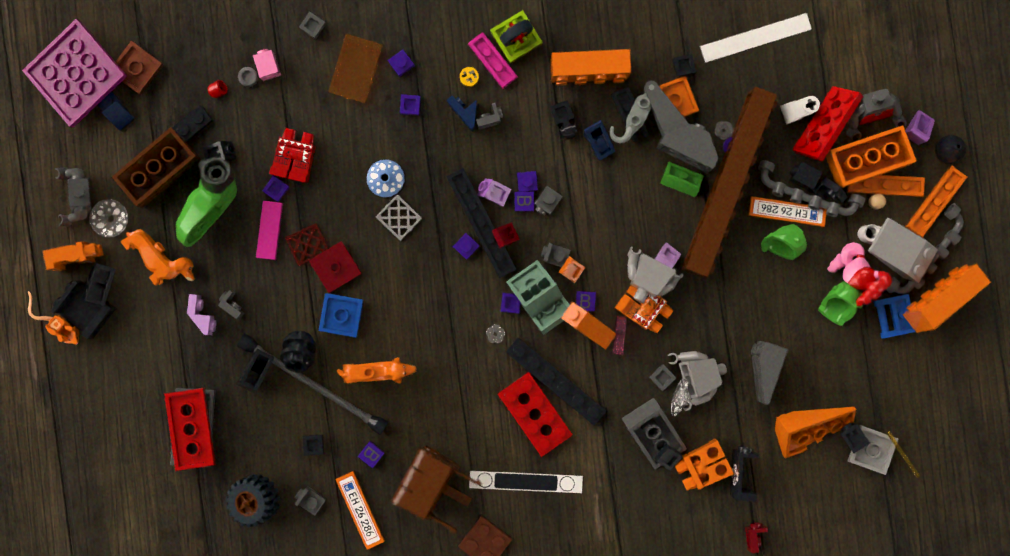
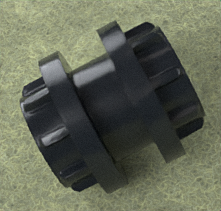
[280,331,317,372]

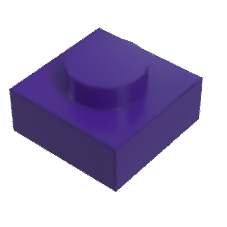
[388,49,414,77]
[517,171,538,192]
[453,233,480,260]

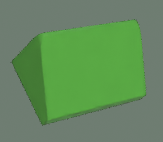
[660,162,704,197]

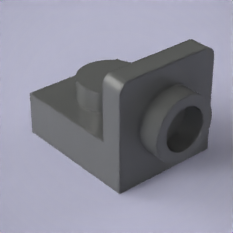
[476,103,503,130]
[534,186,563,216]
[541,243,570,268]
[218,290,245,319]
[294,486,326,516]

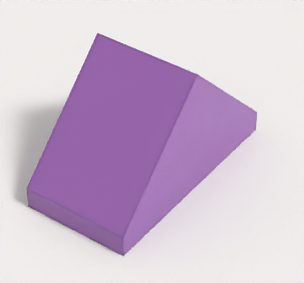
[905,110,935,145]

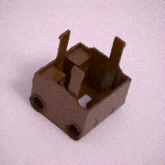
[392,446,482,532]

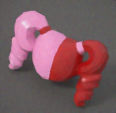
[827,242,892,307]

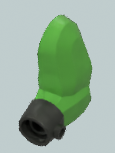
[176,158,237,247]

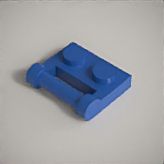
[873,294,916,339]

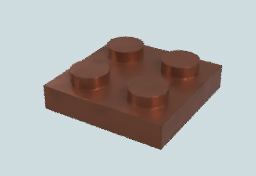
[115,41,163,95]
[458,515,512,556]

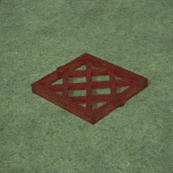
[285,223,329,266]

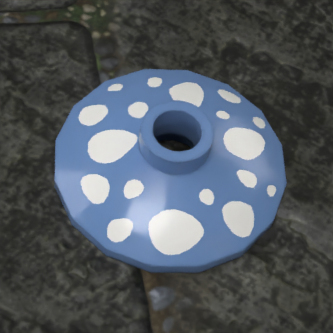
[367,160,404,197]

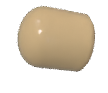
[868,194,886,210]

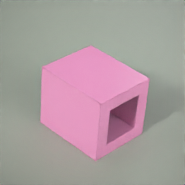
[253,49,281,81]

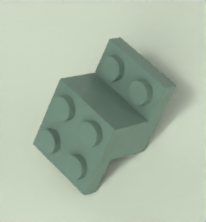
[506,260,570,335]

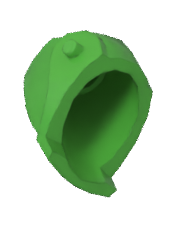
[761,224,807,260]
[818,281,863,326]

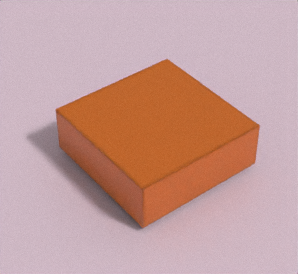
[559,257,585,283]

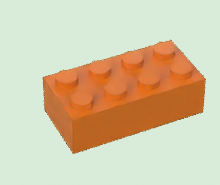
[550,49,631,86]
[826,125,916,188]
[902,264,991,333]

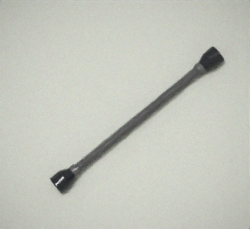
[237,334,388,435]

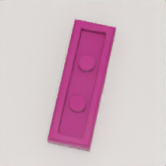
[468,32,518,89]
[256,201,283,260]

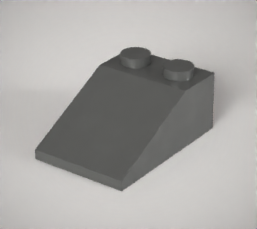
[751,341,788,405]
[622,398,687,469]

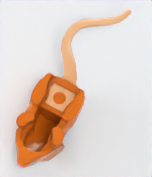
[28,291,79,345]

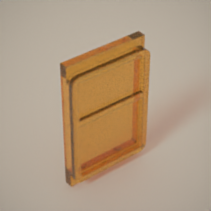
[328,34,383,103]

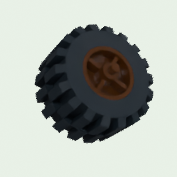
[226,474,280,527]

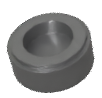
[238,67,258,87]

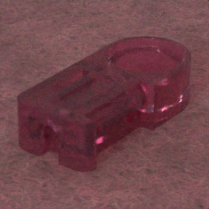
[613,316,627,355]

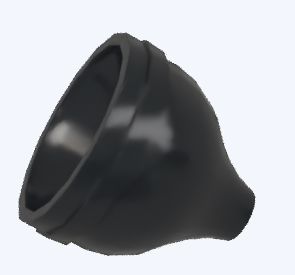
[935,135,966,164]

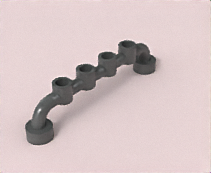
[758,160,865,217]
[886,203,964,295]

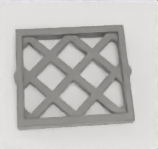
[376,195,422,241]

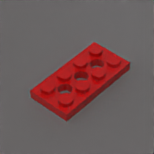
[792,86,864,161]
[498,372,573,457]
[164,388,215,471]

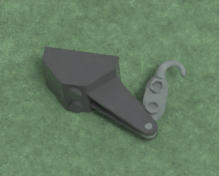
[609,81,718,173]

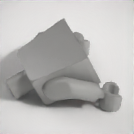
[627,247,683,303]
[668,351,727,411]

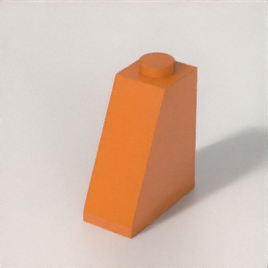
[561,302,616,350]

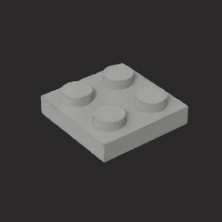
[848,425,898,475]

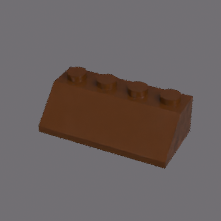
[112,127,201,208]

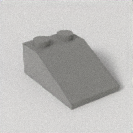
[868,218,938,283]

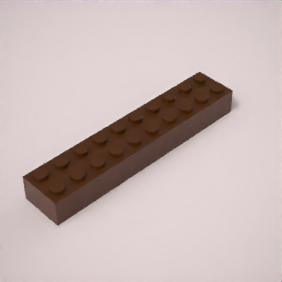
[681,86,778,278]

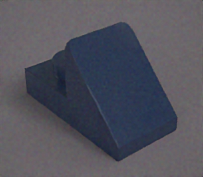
[98,91,135,131]
[447,95,477,131]
[584,120,615,161]

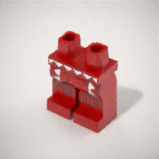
[269,128,316,184]

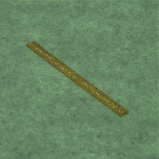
[887,431,920,478]

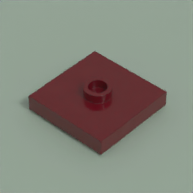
[309,241,362,293]

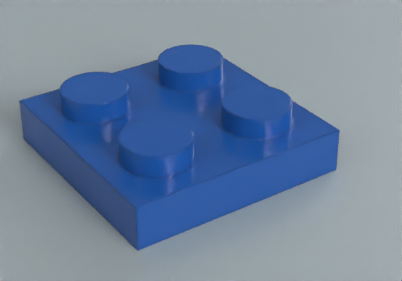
[318,293,364,338]

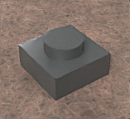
[299,11,326,39]
[649,364,676,391]

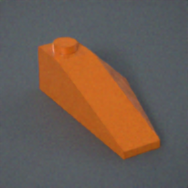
[775,407,856,459]

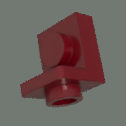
[492,222,520,248]
[745,522,768,553]

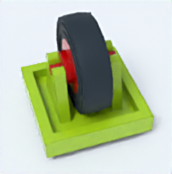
[490,10,543,63]

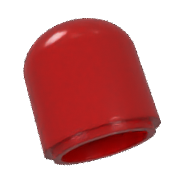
[208,80,227,98]

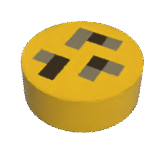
[460,67,479,87]

